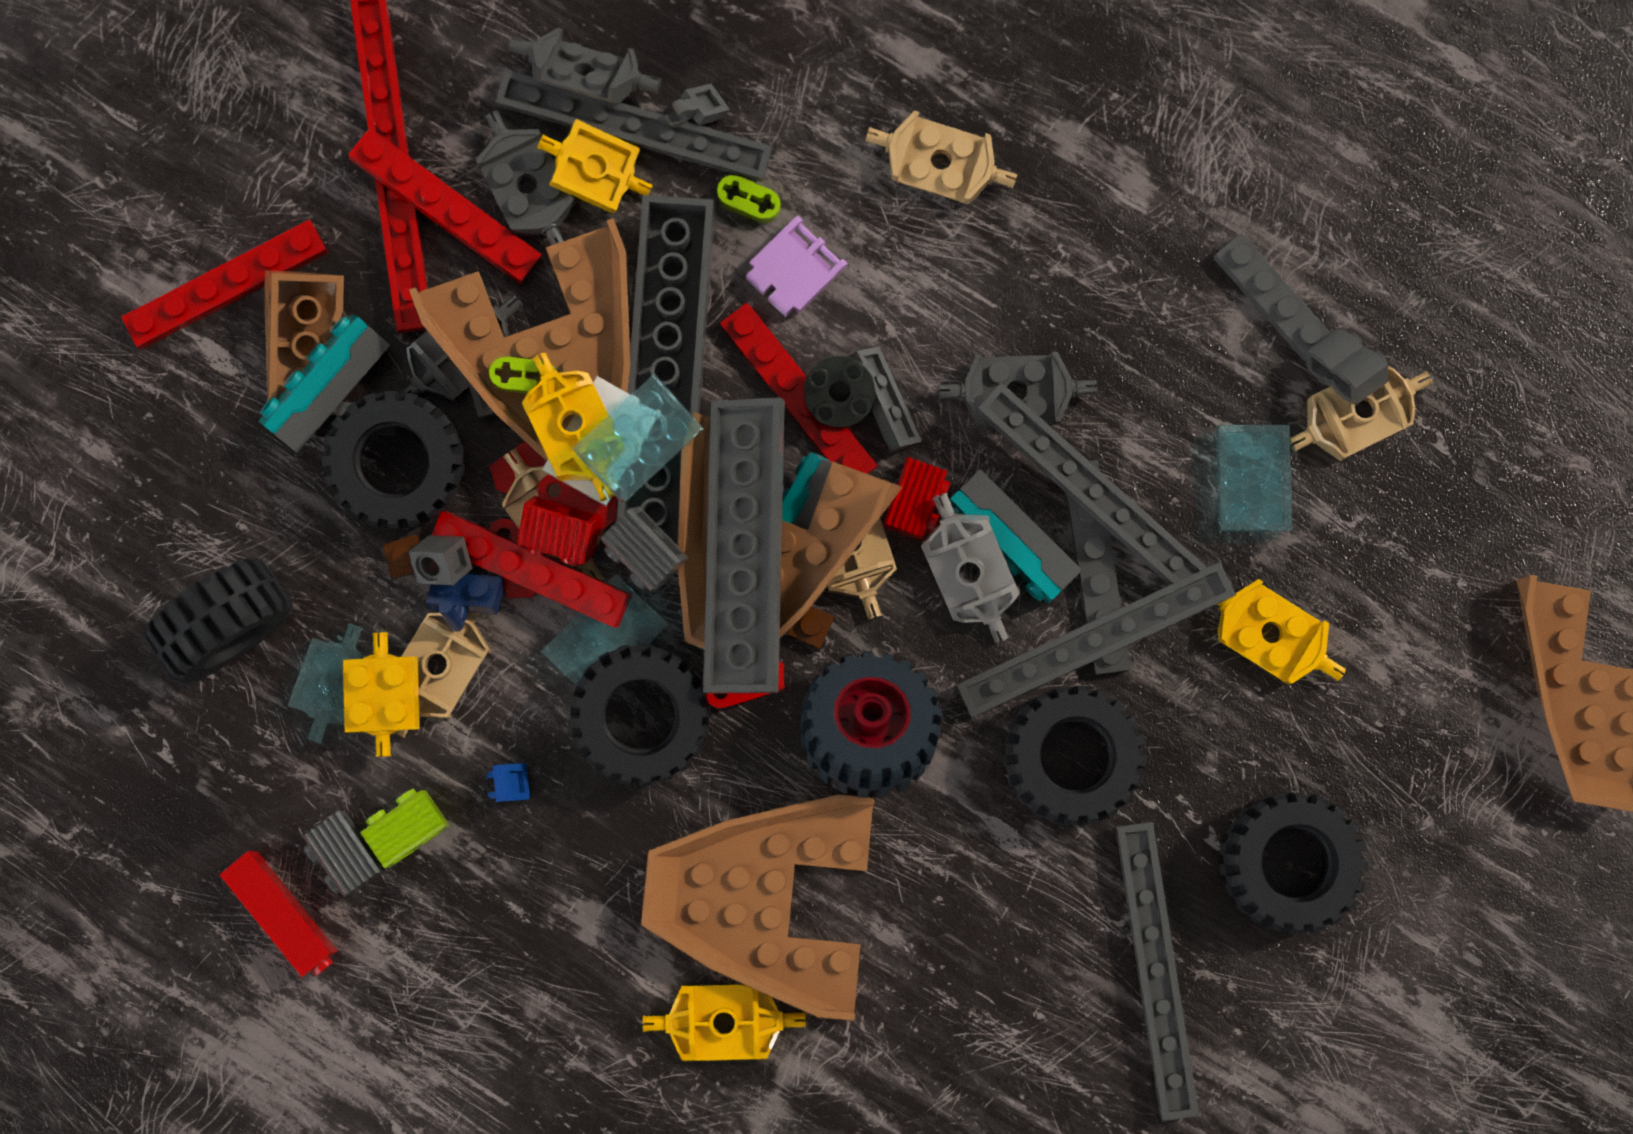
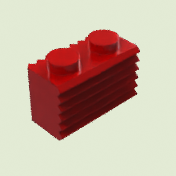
[883,457,951,541]
[517,496,602,566]

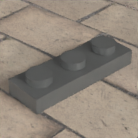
[848,347,922,453]

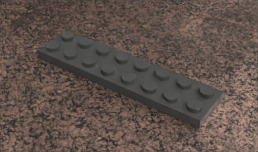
[703,398,785,693]

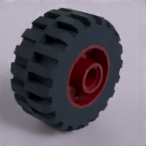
[800,651,942,798]

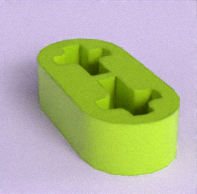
[717,175,781,224]
[489,356,556,394]

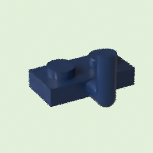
[425,574,506,632]

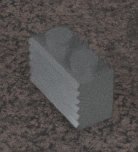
[601,506,689,592]
[303,811,386,897]

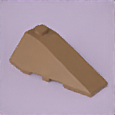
[264,270,344,401]

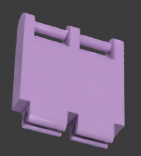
[745,216,848,317]

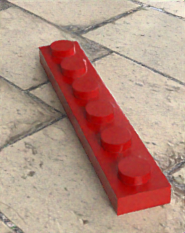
[348,128,542,285]
[121,219,328,350]
[720,302,878,474]
[432,511,632,628]

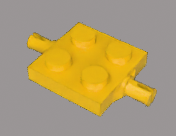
[537,119,652,214]
[343,632,420,757]

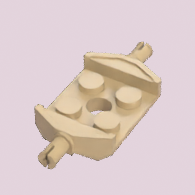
[865,111,1018,204]

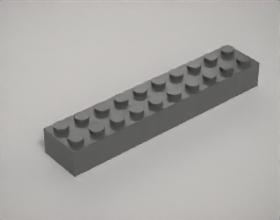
[617,195,715,545]

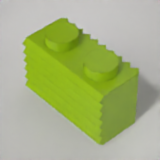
[360,789,450,868]

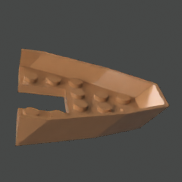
[409,218,630,461]
[678,412,902,649]
[1516,575,1633,812]
[641,795,874,1021]

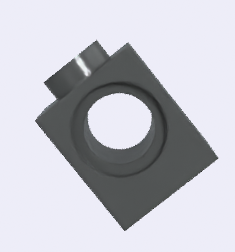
[409,535,473,585]

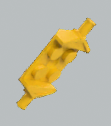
[522,353,625,501]
[1217,579,1346,685]
[643,985,806,1061]

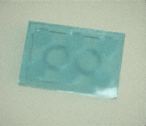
[572,374,703,503]
[1216,425,1292,532]
[541,575,668,685]

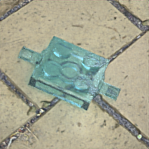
[287,623,367,744]

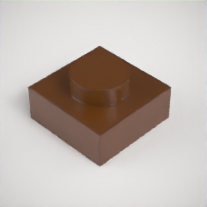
[383,535,421,580]
[788,606,835,650]

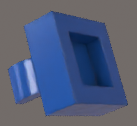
[486,763,530,802]

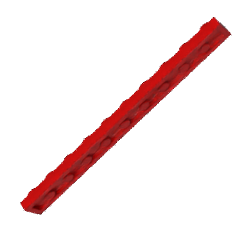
[350,0,428,334]

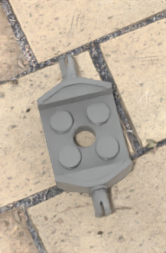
[921,493,1020,643]

